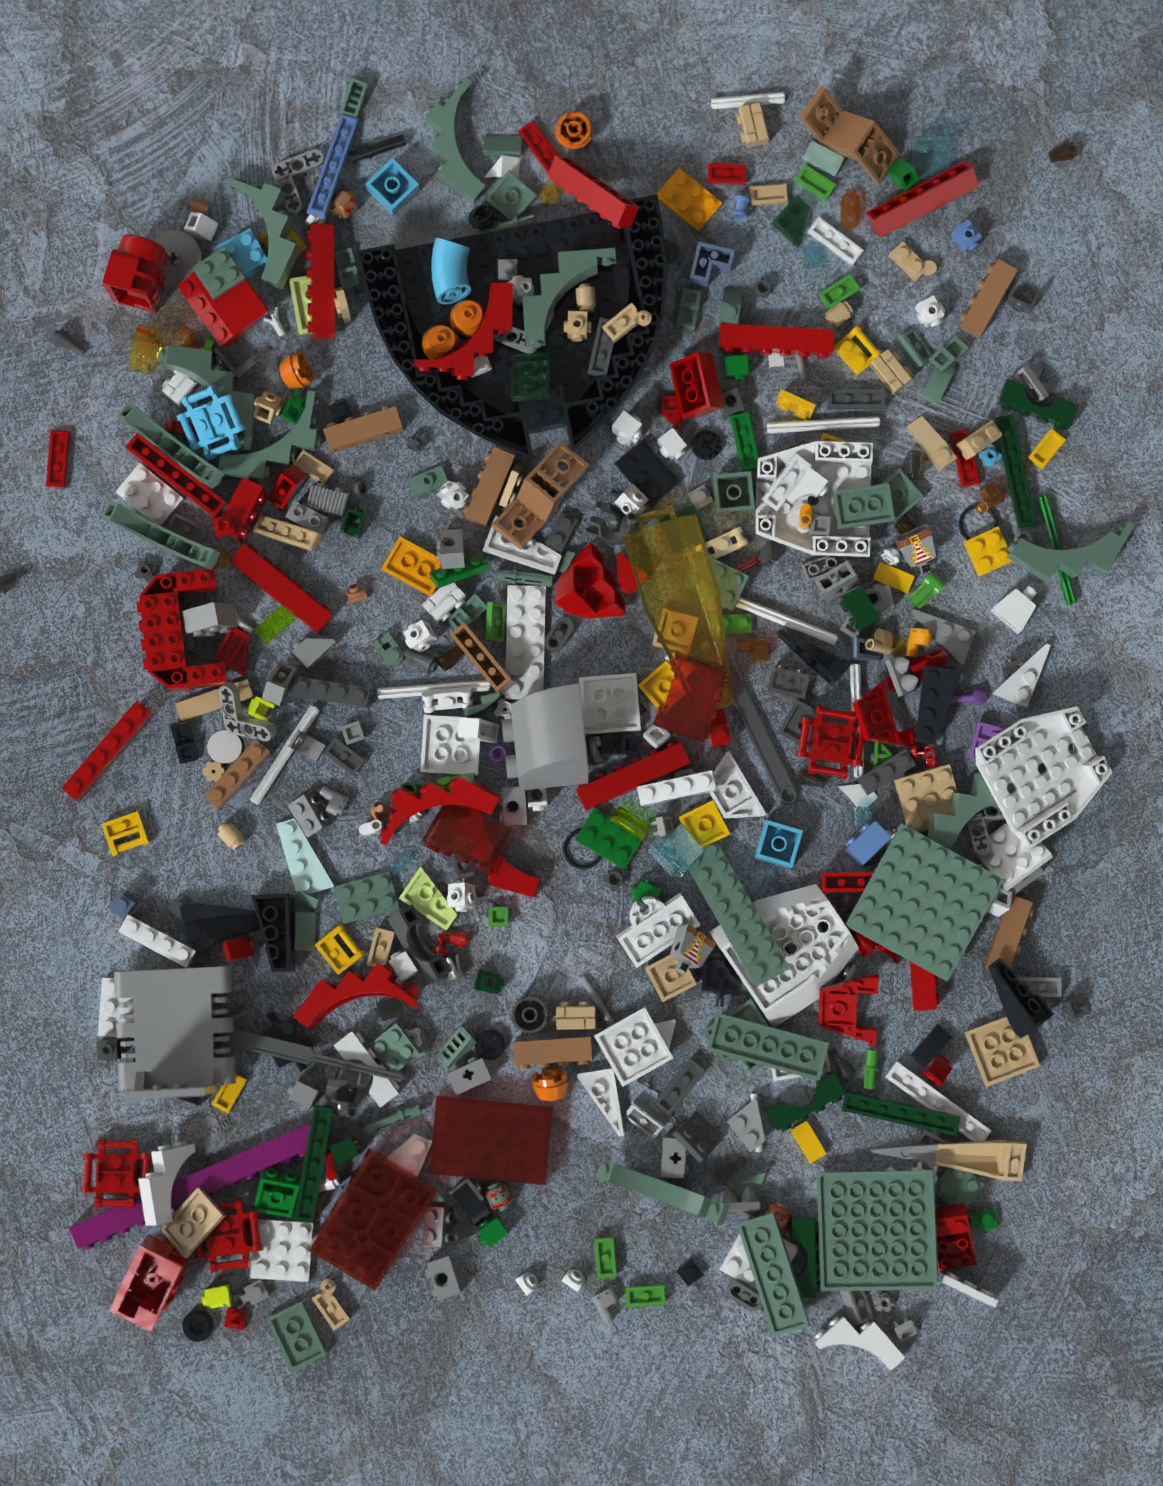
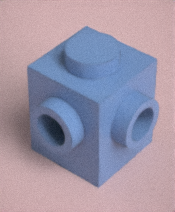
[951,219,982,253]

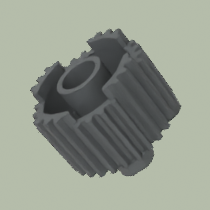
[510,995,549,1035]

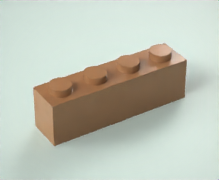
[959,259,1018,338]
[323,405,403,454]
[463,447,515,528]
[450,622,517,695]
[204,739,272,810]
[983,895,1034,970]
[513,1037,592,1069]

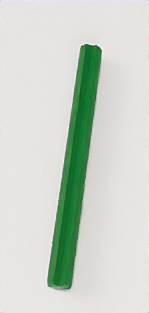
[1038,495,1077,605]

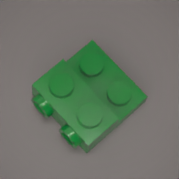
[253,1169,300,1218]

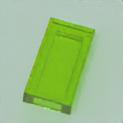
[254,605,295,645]
[611,806,652,841]

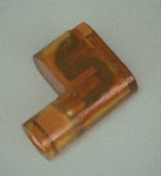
[178,326,203,349]
[975,482,1005,514]
[738,638,770,663]

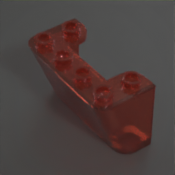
[653,651,728,742]
[421,805,515,874]

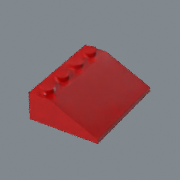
[177,250,269,347]

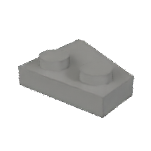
[727,1098,767,1152]

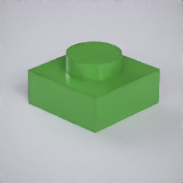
[489,907,508,927]

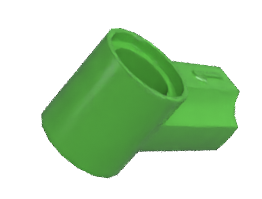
[908,571,947,609]

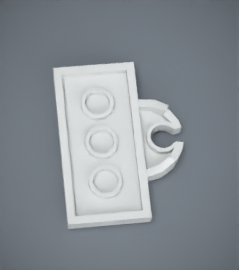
[616,893,700,968]

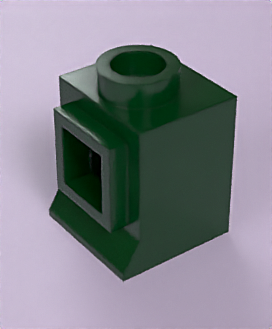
[340,507,366,539]
[474,970,504,994]

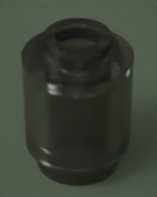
[905,451,925,480]

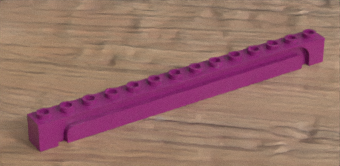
[68,1124,331,1251]

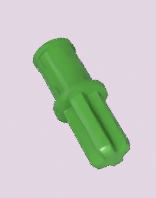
[863,1050,879,1089]

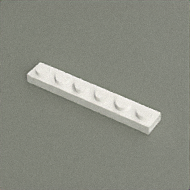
[885,1061,991,1142]

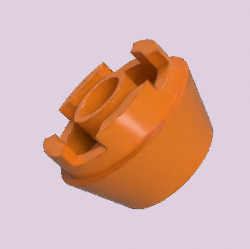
[555,112,593,149]
[450,299,486,337]
[422,325,460,360]
[279,351,315,389]
[531,1068,570,1102]

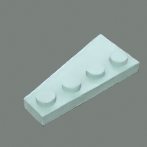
[276,818,335,895]

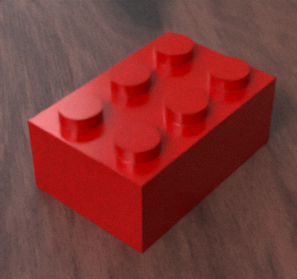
[669,352,724,419]
[223,477,268,544]

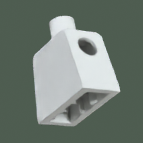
[991,586,1037,634]

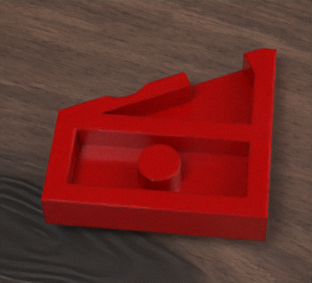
[213,627,249,677]

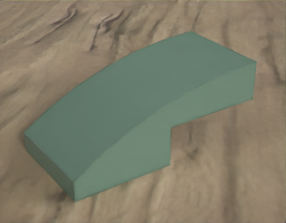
[334,248,360,289]
[676,288,702,331]
[929,335,969,373]
[921,367,955,405]
[447,593,487,629]
[464,693,500,717]

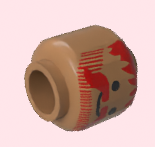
[330,191,358,219]
[764,1202,792,1230]

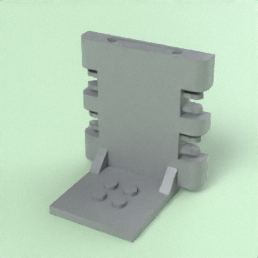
[114,966,236,1100]

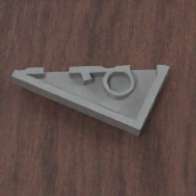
[911,609,976,666]

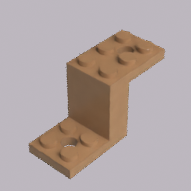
[799,87,900,184]
[492,441,589,550]

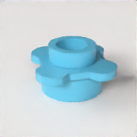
[979,444,1002,467]

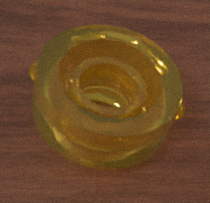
[129,324,163,374]

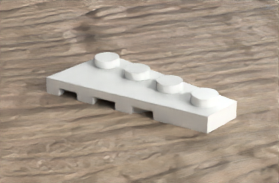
[483,515,562,575]

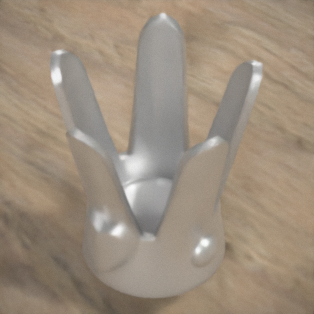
[444,954,464,984]

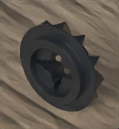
[468,205,498,230]
[691,430,722,460]
[475,1029,505,1060]
[182,1310,214,1342]

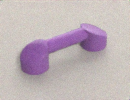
[951,689,987,705]

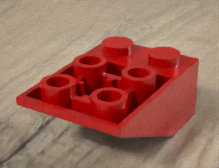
[936,1203,977,1271]

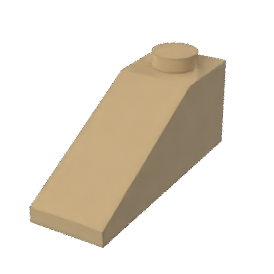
[906,416,957,473]

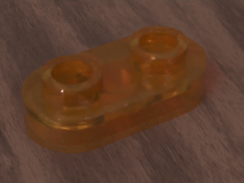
[840,192,860,230]

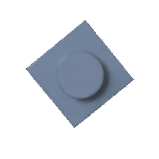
[108,892,138,920]

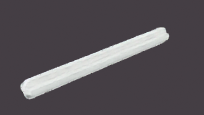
[767,416,880,433]
[736,597,838,645]
[850,664,865,778]
[377,680,491,699]
[250,705,319,805]

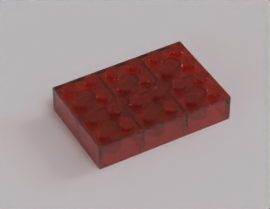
[429,1095,553,1185]
[308,1147,438,1291]

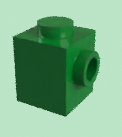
[886,158,919,191]
[724,355,752,381]
[631,879,661,906]
[478,1217,509,1248]

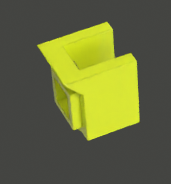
[247,696,275,722]
[202,1284,233,1309]

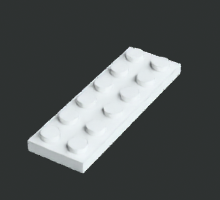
[505,585,546,700]

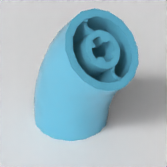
[431,238,471,305]

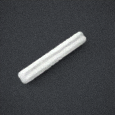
[711,92,785,109]

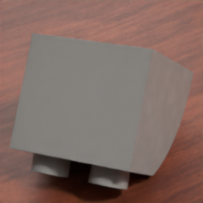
[502,684,589,791]

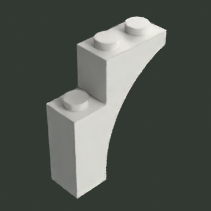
[138,1141,196,1225]
[813,1316,905,1371]

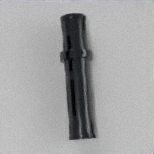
[349,134,406,163]

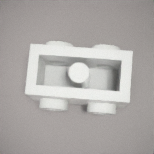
[612,411,643,446]

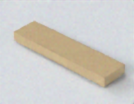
[252,514,322,552]
[175,679,254,721]

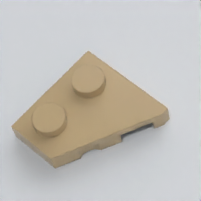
[499,462,526,507]

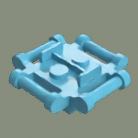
[176,384,246,461]

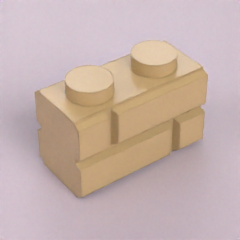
[735,102,769,148]
[870,349,912,395]
[956,420,1003,460]
[556,1002,595,1030]

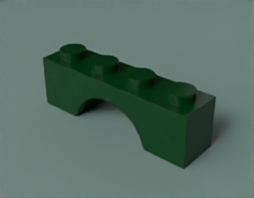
[997,379,1078,431]
[765,1073,845,1132]
[790,1218,820,1298]

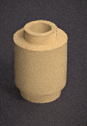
[576,284,596,313]
[824,301,853,328]
[217,822,246,850]

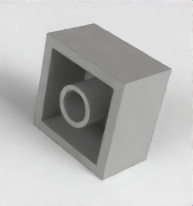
[181,602,238,638]

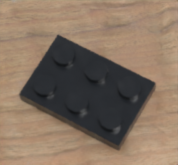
[614,439,680,507]

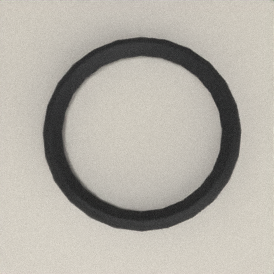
[958,504,999,540]
[563,829,602,869]

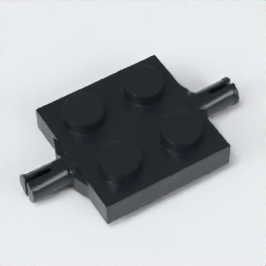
[701,949,741,1007]
[261,1011,313,1072]

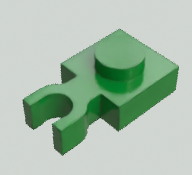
[279,389,307,425]
[968,1209,997,1230]

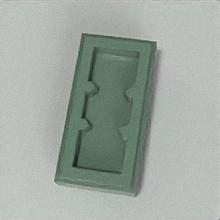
[407,466,448,498]

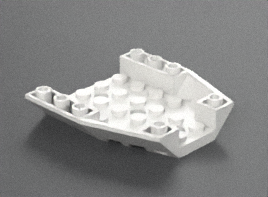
[755,441,873,557]
[975,706,1113,848]
[709,884,859,1028]

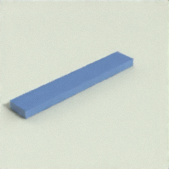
[307,114,359,219]

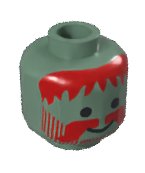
[485,1181,514,1211]

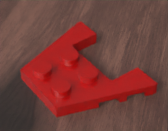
[853,676,918,746]
[818,975,879,1047]

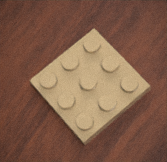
[894,763,958,833]
[964,1016,1040,1087]

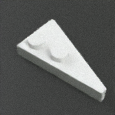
[992,644,1051,708]
[577,1069,624,1136]

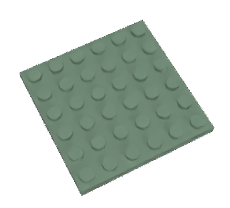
[845,823,1004,982]
[816,1170,939,1291]

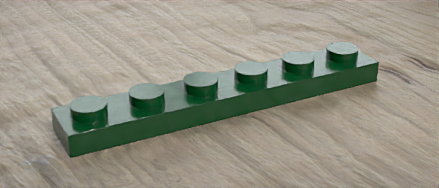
[993,414,1037,529]
[842,1091,960,1136]
[294,1104,333,1223]

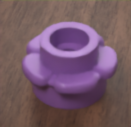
[489,745,508,764]

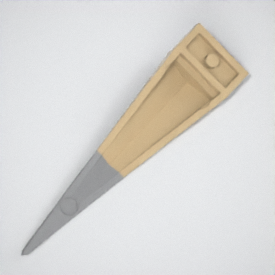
[870,1139,1027,1181]

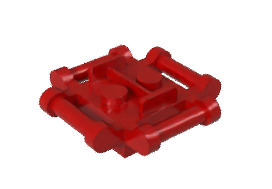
[796,705,864,779]
[81,1138,152,1209]
[194,1198,263,1273]

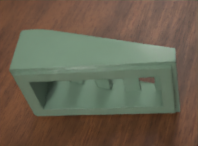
[339,77,370,118]
[436,1026,477,1069]

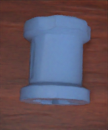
[731,195,751,219]

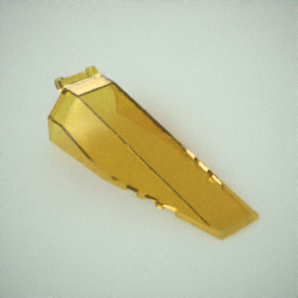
[622,503,734,715]

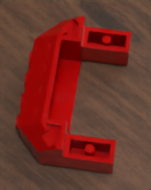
[136,568,229,692]

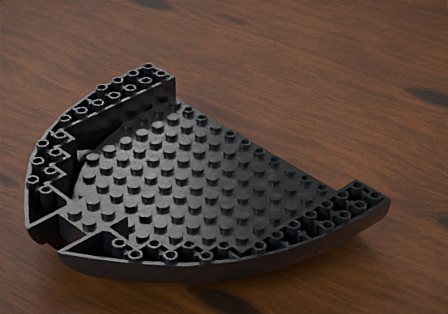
[357,194,668,459]

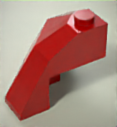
[554,542,626,619]

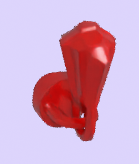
[909,744,940,770]
[433,931,470,958]

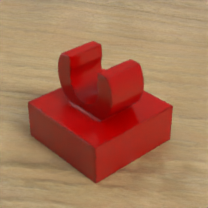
[212,514,236,539]
[224,1307,248,1330]

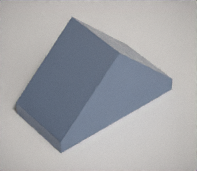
[851,638,881,661]

